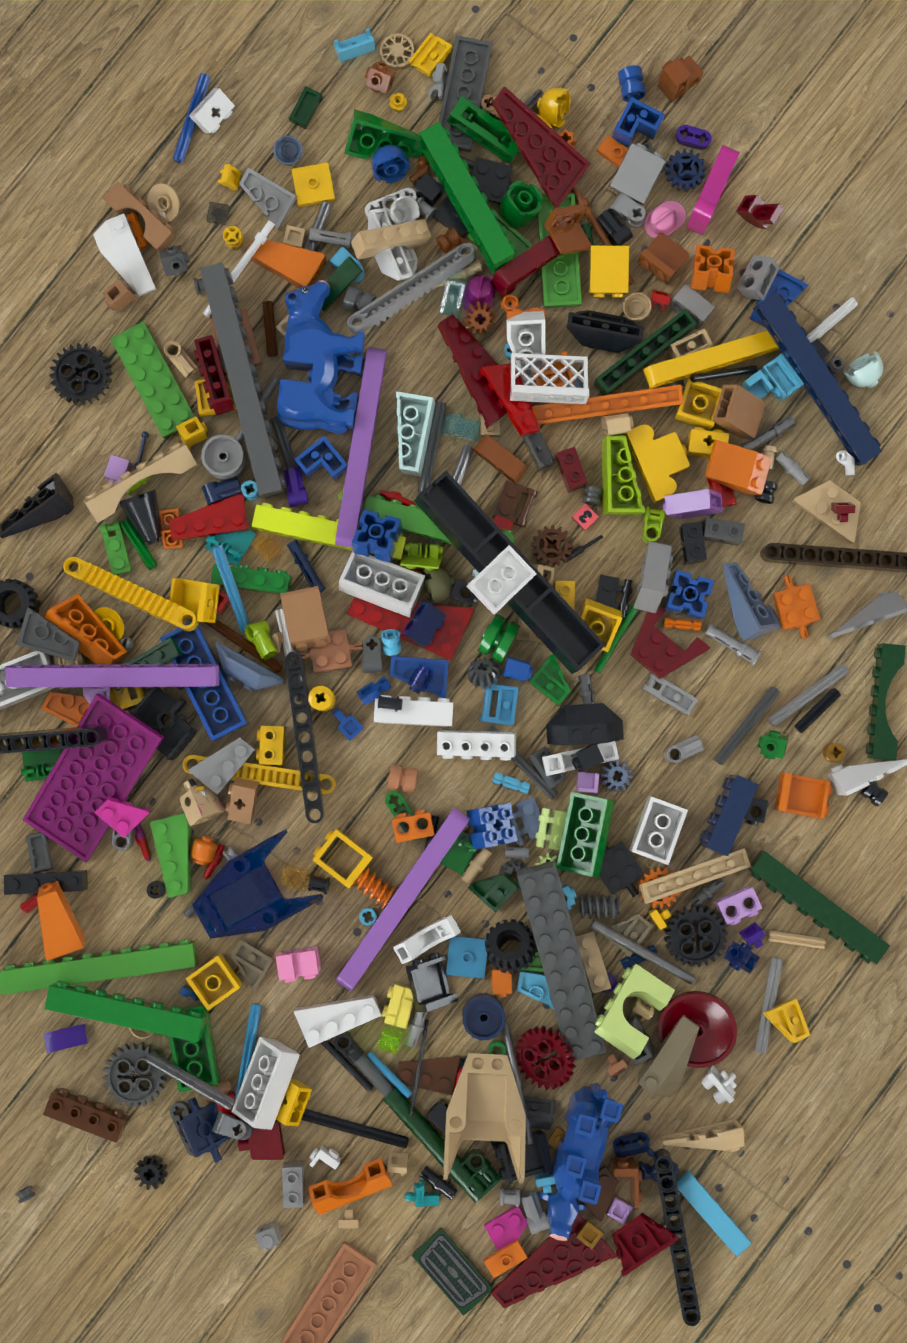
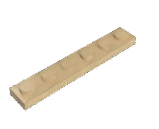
[639,848,751,904]

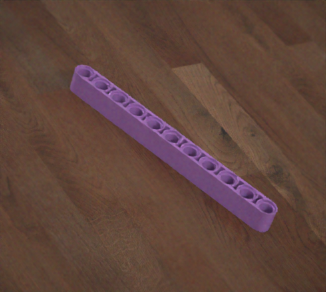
[335,347,387,548]
[5,664,220,688]
[335,807,470,991]

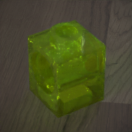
[377,1026,402,1055]

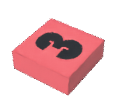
[572,503,599,531]

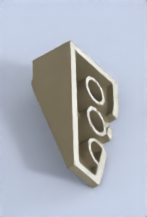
[637,1015,699,1097]

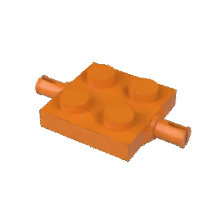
[772,575,821,639]

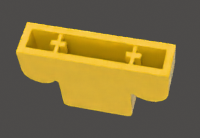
[624,424,690,504]

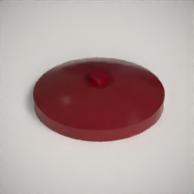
[658,991,737,1068]

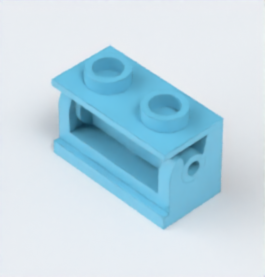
[761,353,804,401]

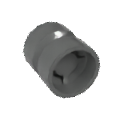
[342,285,376,312]

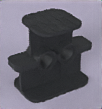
[131,687,197,761]

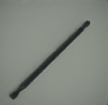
[409,1019,429,1116]

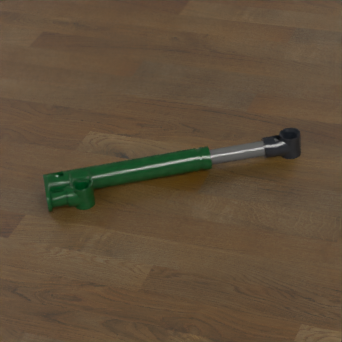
[334,1031,501,1203]

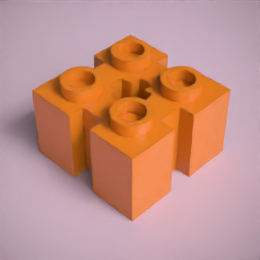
[691,245,735,293]

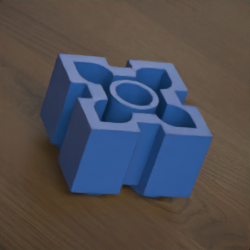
[352,509,402,563]
[664,570,714,620]
[466,803,517,849]

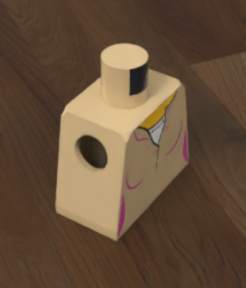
[180,778,226,826]

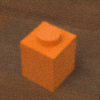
[491,968,512,997]

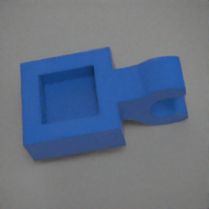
[332,708,364,741]

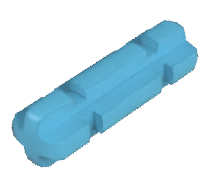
[492,773,530,794]

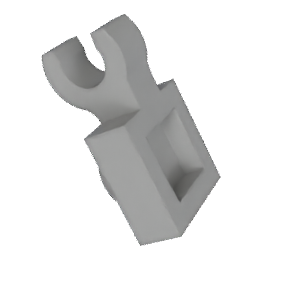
[428,63,449,100]

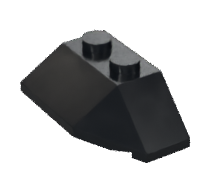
[566,310,644,353]
[546,703,624,745]

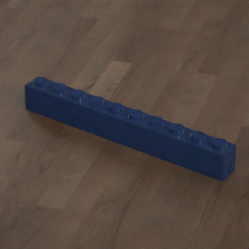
[753,292,882,466]

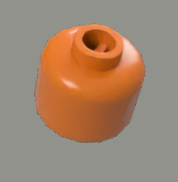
[189,835,218,865]

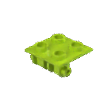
[400,542,444,571]

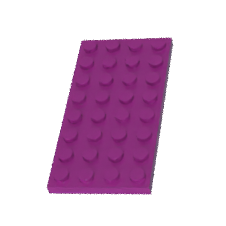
[23,693,164,863]

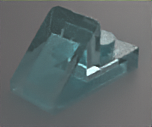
[441,414,481,441]

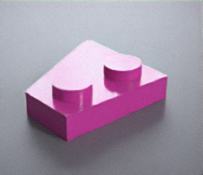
[94,797,150,838]
[484,1206,528,1250]

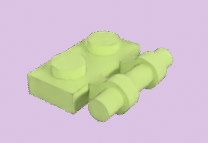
[535,808,567,850]

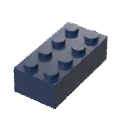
[699,775,759,856]

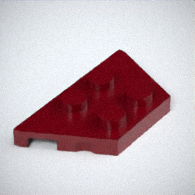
[612,1213,679,1277]

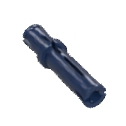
[287,540,326,593]

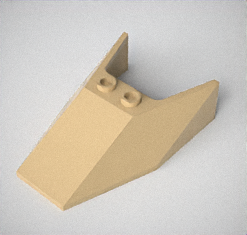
[443,1053,526,1183]

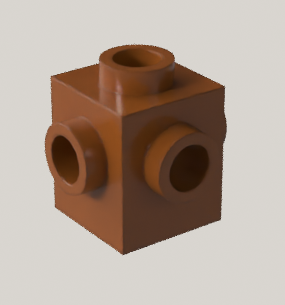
[365,62,397,94]

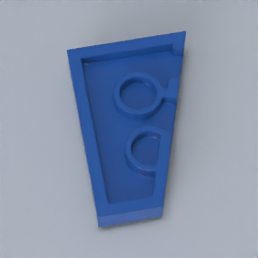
[749,269,808,327]
[390,656,449,698]

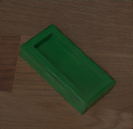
[289,86,322,129]

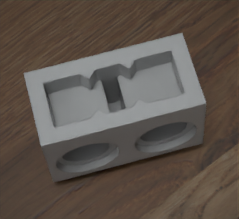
[737,255,780,301]
[282,1161,305,1208]

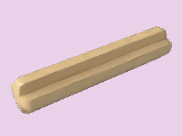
[768,930,826,949]

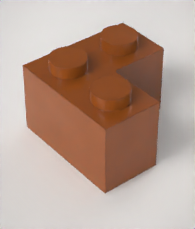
[658,55,703,103]

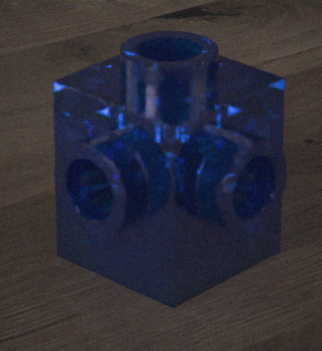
[724,941,760,973]

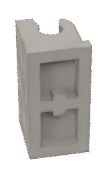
[669,284,715,330]

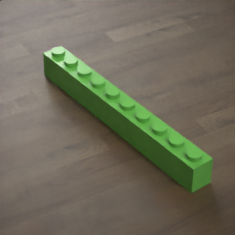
[0,939,198,995]

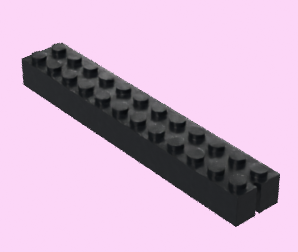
[414,471,605,674]

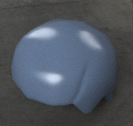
[273,135,303,165]

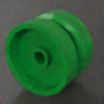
[477,613,520,663]

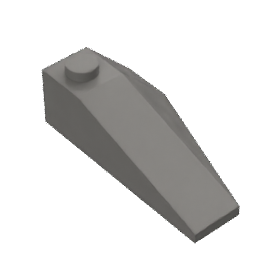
[827,590,907,639]

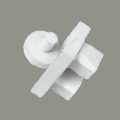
[701,1065,737,1104]

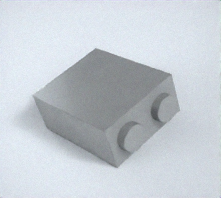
[610,142,666,205]

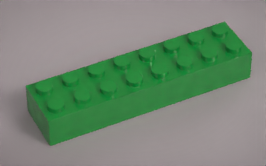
[419,122,516,275]

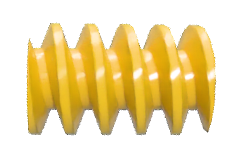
[308,686,336,712]

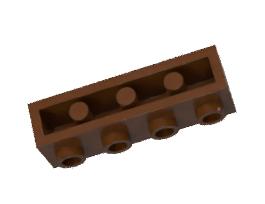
[43,1088,129,1143]

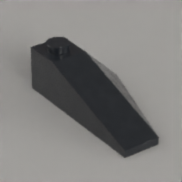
[0,473,74,538]

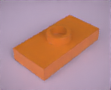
[596,135,629,168]
[483,1239,528,1278]

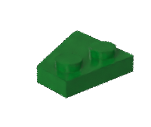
[529,654,571,706]

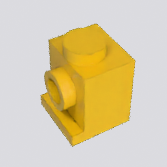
[176,417,208,450]

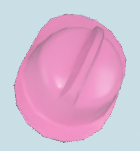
[644,201,686,238]

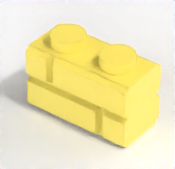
[382,982,414,1029]

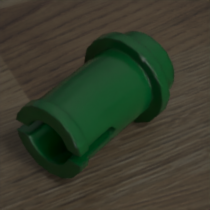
[580,223,595,246]

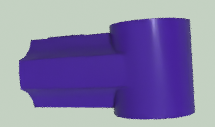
[284,467,309,507]

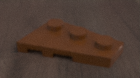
[396,1055,460,1095]

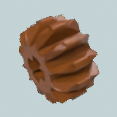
[463,301,496,334]

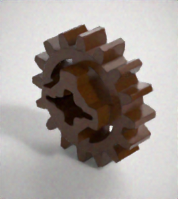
[531,525,573,567]

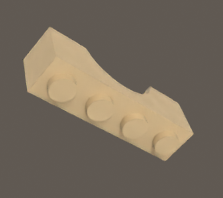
[351,219,432,260]

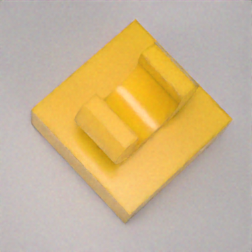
[218,164,242,191]
[648,908,671,930]

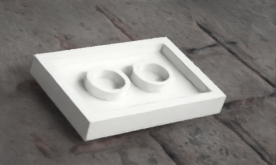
[467,545,536,615]

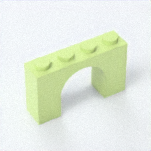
[594,964,675,1059]

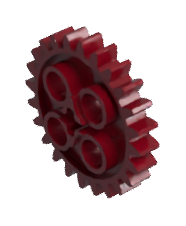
[515,1025,576,1090]

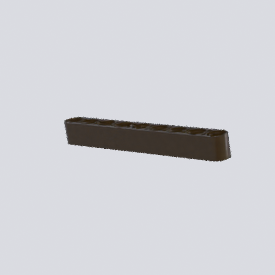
[760,543,907,573]

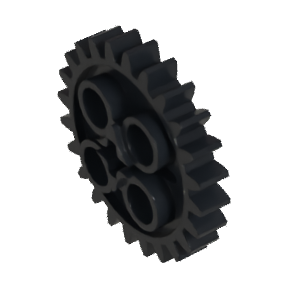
[49,343,113,406]
[664,904,728,967]

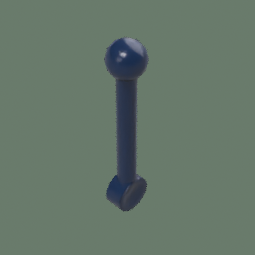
[134,431,149,469]

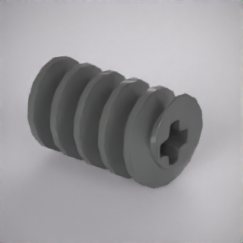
[580,894,620,920]

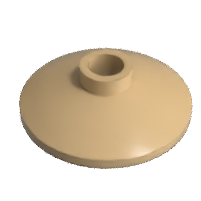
[147,183,180,223]

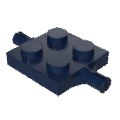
[179,1097,231,1163]

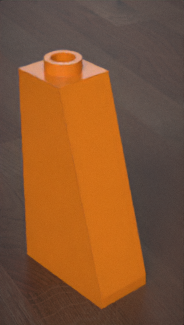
[247,240,327,288]
[37,881,85,961]

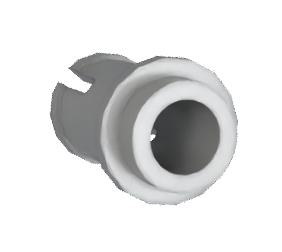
[505,846,529,861]

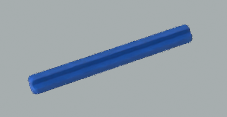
[173,73,210,163]

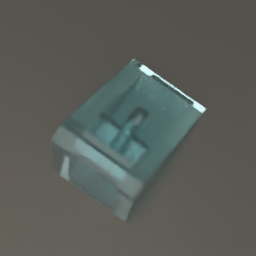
[439,278,466,318]

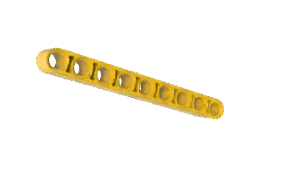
[643,331,780,389]

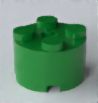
[498,181,543,228]

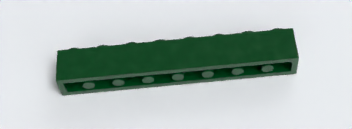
[747,850,890,964]

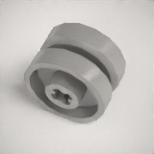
[201,434,247,481]

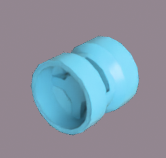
[381,629,401,656]

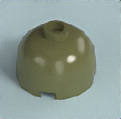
[421,567,454,605]

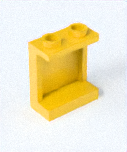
[589,246,629,298]
[169,578,220,623]

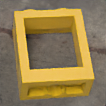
[313,828,374,888]

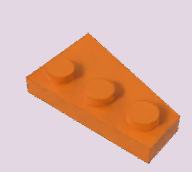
[41,692,111,727]

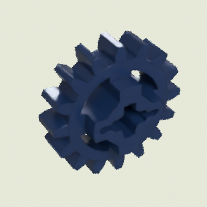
[664,149,706,192]

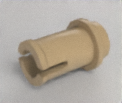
[762,445,778,470]

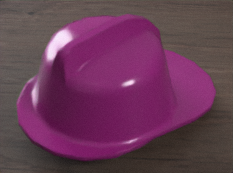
[463,275,496,319]

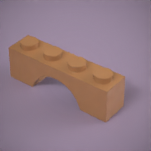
[102,181,177,252]

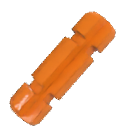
[127,212,149,250]
[664,618,702,631]

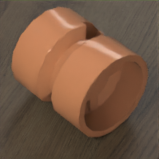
[387,764,418,793]

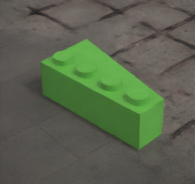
[150,813,191,898]

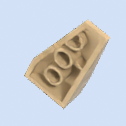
[660,1118,745,1152]

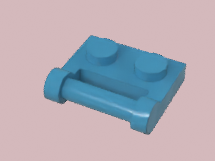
[479,684,519,726]

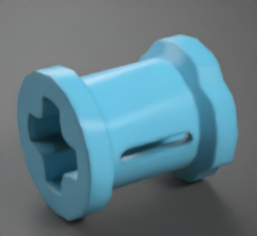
[241,480,260,501]

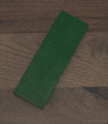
[322,257,363,311]

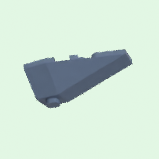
[723,562,782,641]

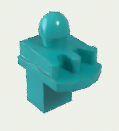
[404,1179,439,1207]

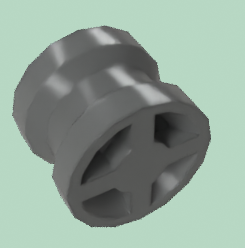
[582,486,603,506]

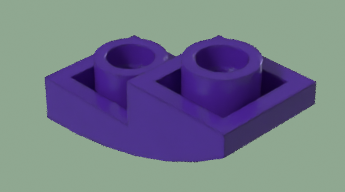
[43,1024,88,1053]

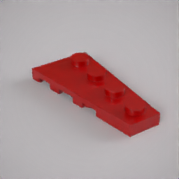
[480,363,540,436]
[169,493,249,541]

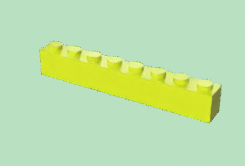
[251,503,407,562]

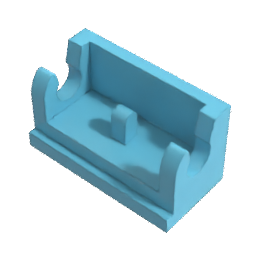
[334,28,375,63]

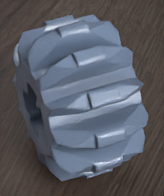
[600,760,633,793]

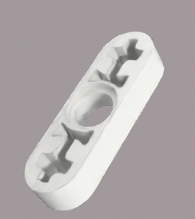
[365,188,417,219]

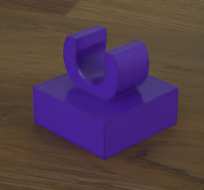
[739,922,766,948]

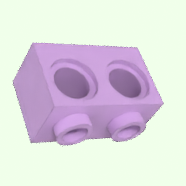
[714,886,762,926]

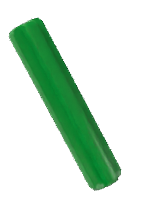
[120,519,157,570]

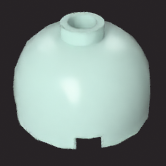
[843,351,884,388]

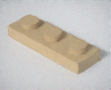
[576,931,611,994]

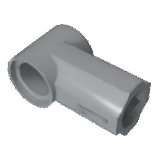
[663,735,704,763]
[520,1191,550,1235]

